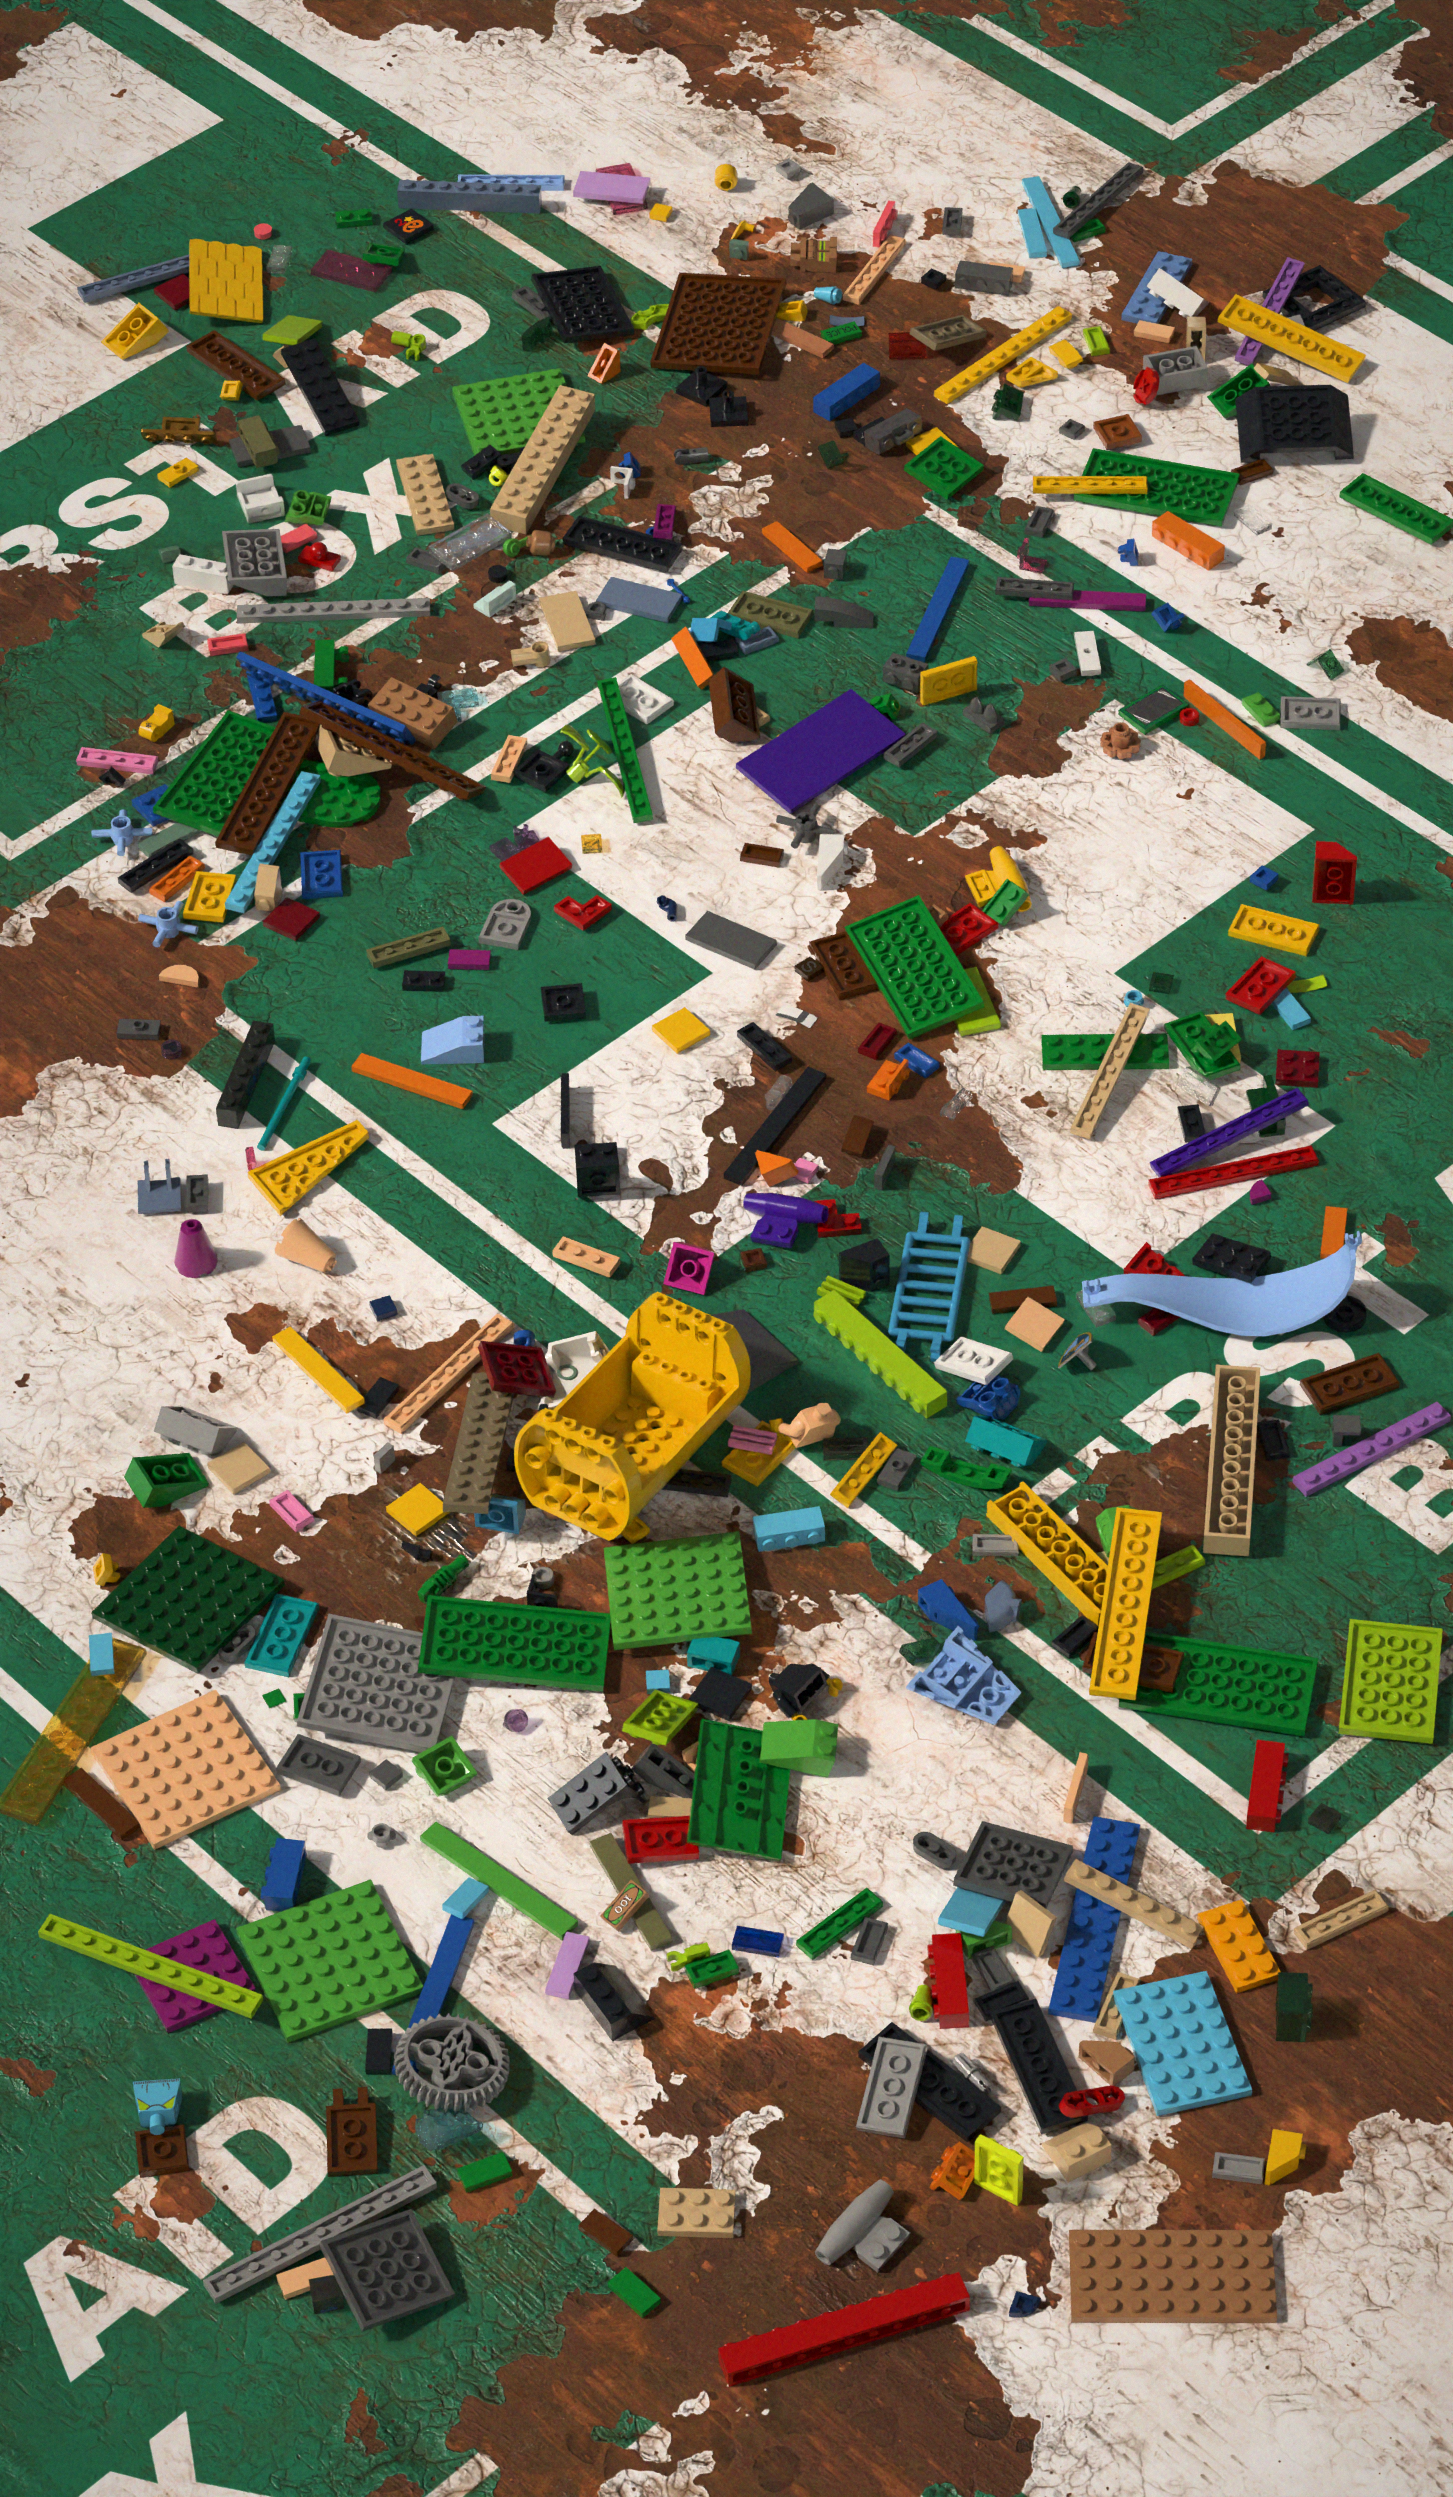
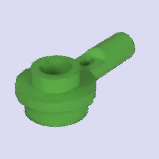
[503,535,531,557]

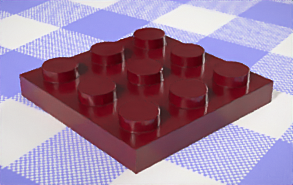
[478,1341,556,1398]

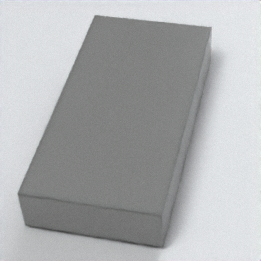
[973,1534,1018,1556]
[1212,2152,1265,2184]

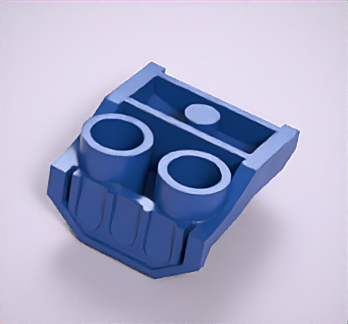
[956,1375,1021,1420]

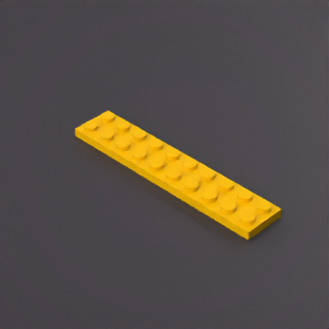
[1089,1507,1162,1700]

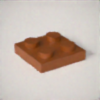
[1093,414,1142,450]

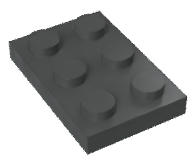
[276,1734,361,1796]

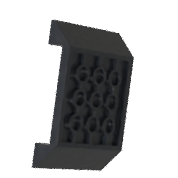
[1235,384,1354,463]

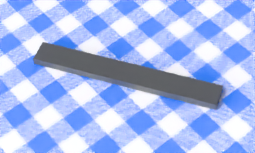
[1053,162,1144,239]

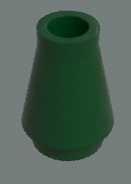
[1063,186,1081,208]

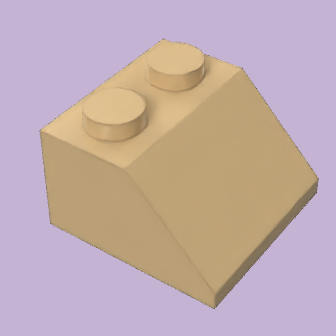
[1042,2122,1112,2183]

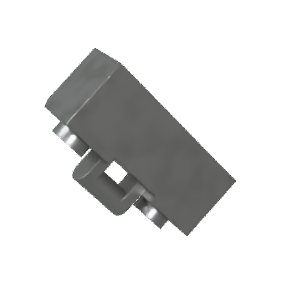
[864,408,923,455]

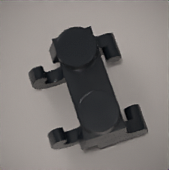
[333,679,373,708]

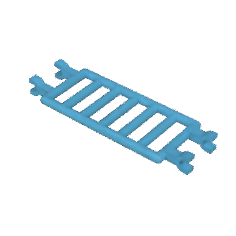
[888,1212,971,1362]

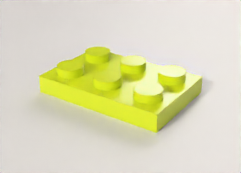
[974,2134,1024,2206]

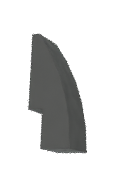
[815,597,874,628]

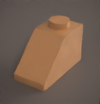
[1078,2040,1135,2086]

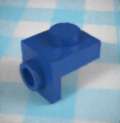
[1151,602,1185,632]

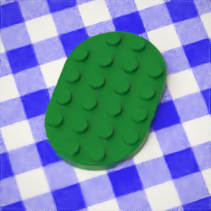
[276,759,381,828]

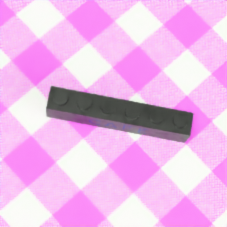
[216,1020,275,1129]

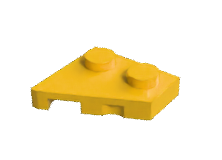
[1006,357,1058,388]

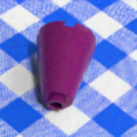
[174,1219,218,1278]

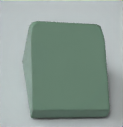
[158,545,181,563]

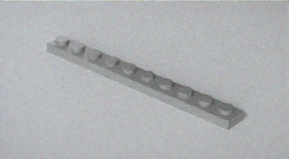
[237,598,430,624]
[203,2165,437,2304]

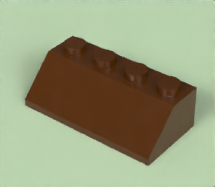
[709,667,760,742]

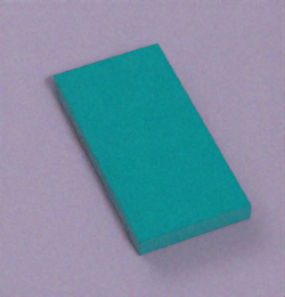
[244,1594,319,1678]

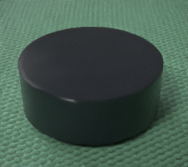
[488,565,507,583]

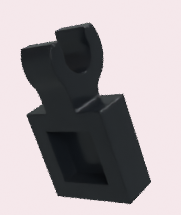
[416,674,442,698]

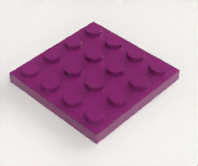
[134,1919,256,2033]

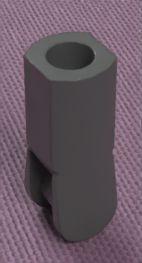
[674,447,709,465]

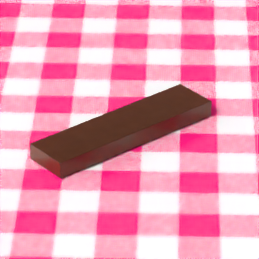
[63,1768,140,1840]

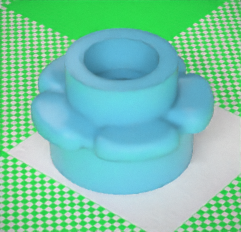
[1124,990,1144,1007]

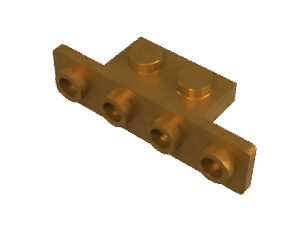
[141,417,217,444]

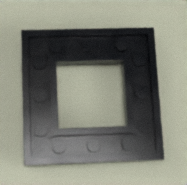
[1262,265,1366,331]

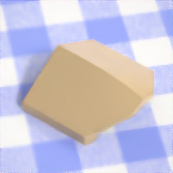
[142,622,185,648]

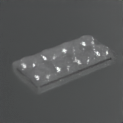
[428,513,512,572]

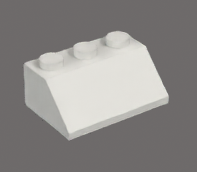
[1147,268,1209,319]
[172,554,233,594]

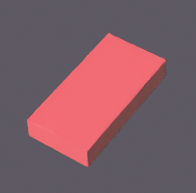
[281,524,317,553]
[207,633,249,656]

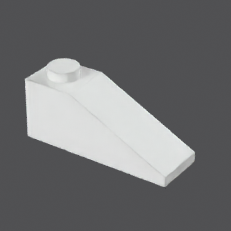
[817,834,848,891]

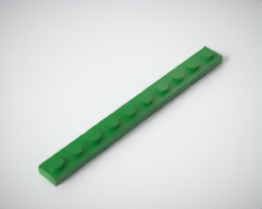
[597,677,653,823]

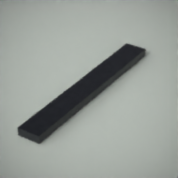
[724,1067,826,1186]

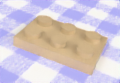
[657,2188,736,2238]

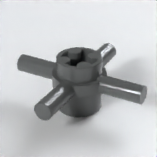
[776,804,835,849]

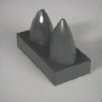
[963,697,1005,734]

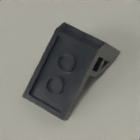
[574,1142,621,1197]

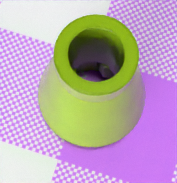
[909,1985,933,2021]

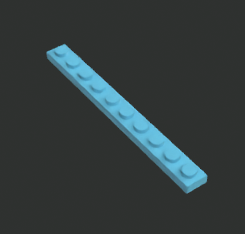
[225,771,321,913]

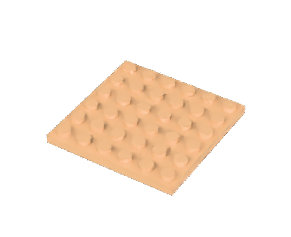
[91,1690,281,1850]

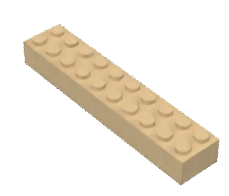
[490,385,595,535]
[1203,1364,1261,1556]

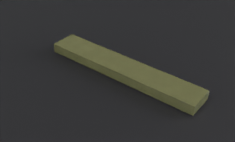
[589,1833,673,1951]

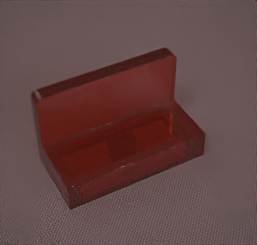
[888,332,926,359]

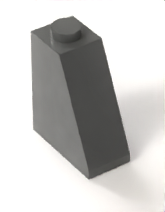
[788,182,834,230]

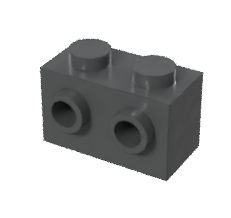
[883,653,928,693]

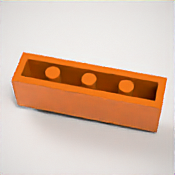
[1152,511,1225,571]

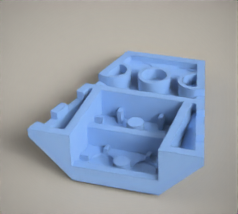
[906,1626,1022,1725]

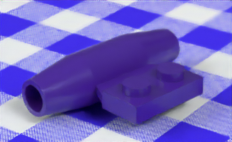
[743,1193,829,1248]

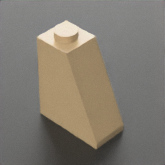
[1186,316,1206,361]

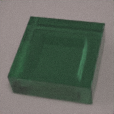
[1149,972,1174,994]

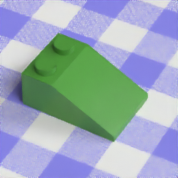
[759,1719,838,1778]

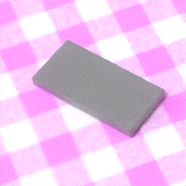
[856,2037,928,2139]

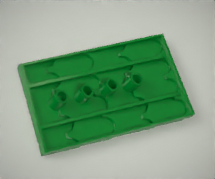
[687,1719,790,1861]

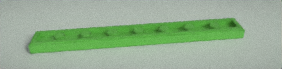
[420,1822,578,1940]

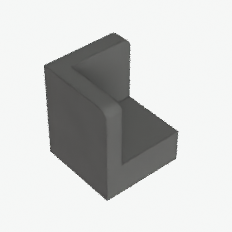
[1332,1415,1361,1447]

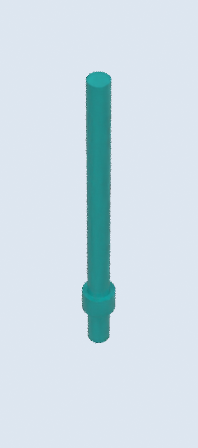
[257,1056,311,1151]

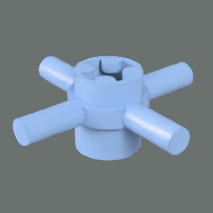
[92,809,153,856]
[138,901,198,947]

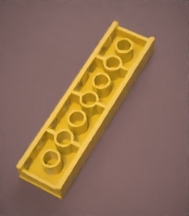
[986,1481,1108,1626]

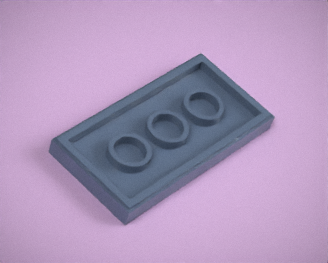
[596,577,682,623]

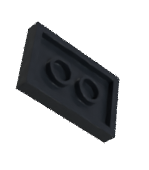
[1192,1233,1271,1283]

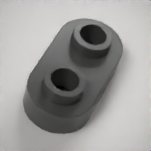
[446,483,479,510]
[218,1624,256,1662]
[913,1832,956,1868]

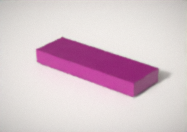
[653,504,676,539]

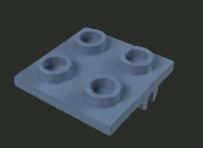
[137,1159,181,1214]

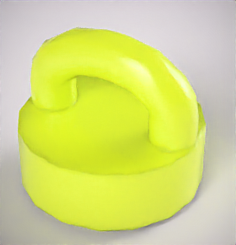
[489,466,509,486]

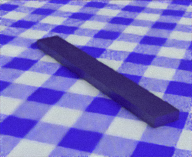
[1150,1088,1309,1177]

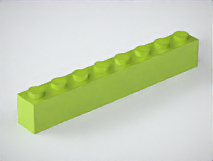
[813,1290,947,1419]

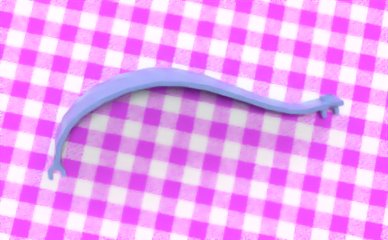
[1082,1231,1362,1336]

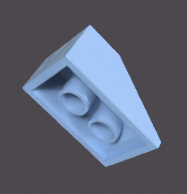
[421,1016,485,1064]

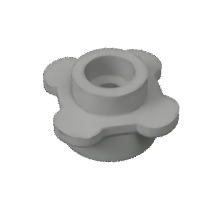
[367,1823,396,1848]

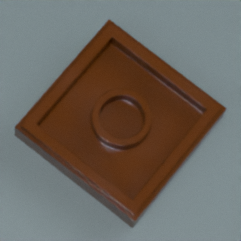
[135,2124,190,2178]

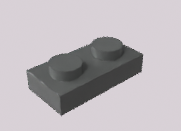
[942,207,963,236]
[186,1174,209,1212]

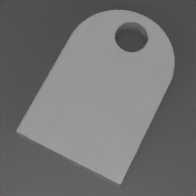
[479,899,531,950]

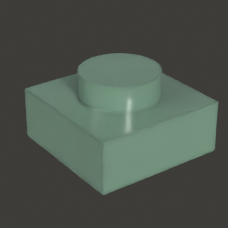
[729,239,749,260]

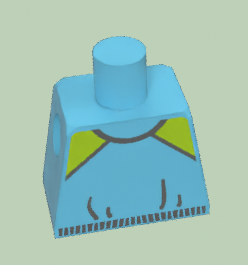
[133,2078,182,2135]

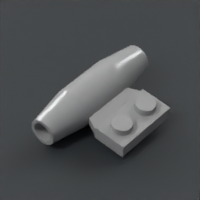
[815,2180,910,2273]

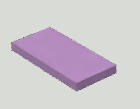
[573,171,650,204]

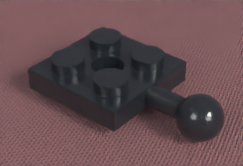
[514,741,574,792]

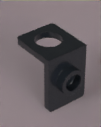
[526,1574,558,1608]

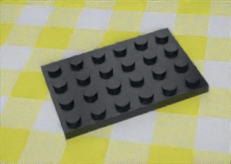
[531,266,635,344]

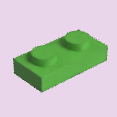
[1242,692,1280,727]

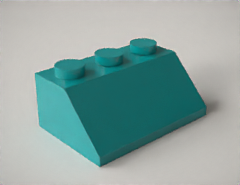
[965,1416,1048,1468]

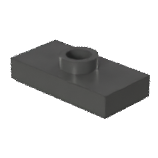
[116,1019,161,1040]
[877,1448,917,1491]

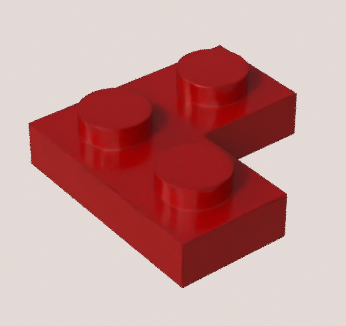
[554,895,612,931]
[814,1199,861,1238]

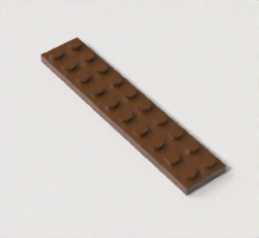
[299,701,486,800]
[215,712,320,856]

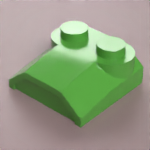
[412,1735,477,1797]

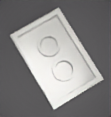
[618,674,674,724]
[934,1337,1013,1385]

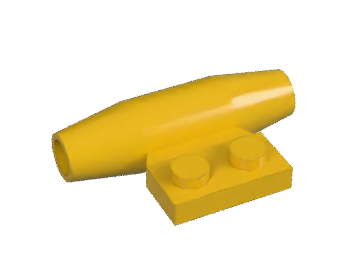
[965,846,1032,912]

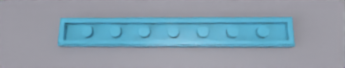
[1022,176,1080,268]

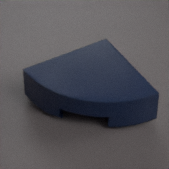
[1009,2291,1041,2318]

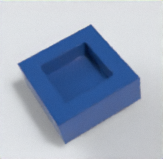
[1250,865,1279,891]

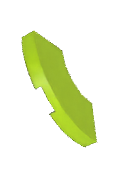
[630,304,669,330]

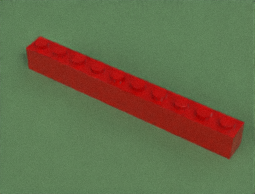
[718,2272,970,2387]

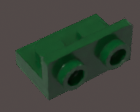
[991,383,1024,421]

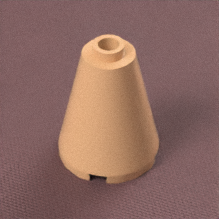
[275,1218,337,1272]

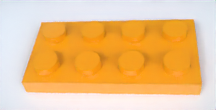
[1197,1899,1282,1994]

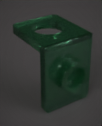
[817,441,849,469]
[1306,649,1344,680]

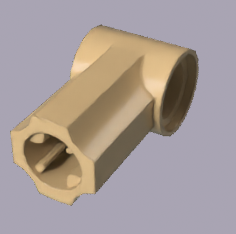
[511,641,551,667]

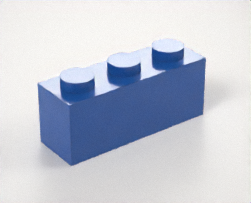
[261,1838,307,1912]

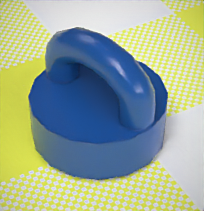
[514,1330,535,1347]

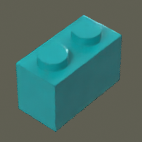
[687,1637,740,1675]

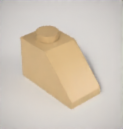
[254,863,283,912]

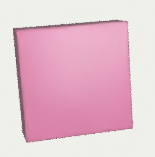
[793,1158,818,1183]

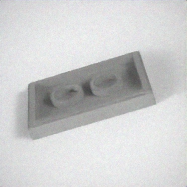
[1280,696,1341,730]

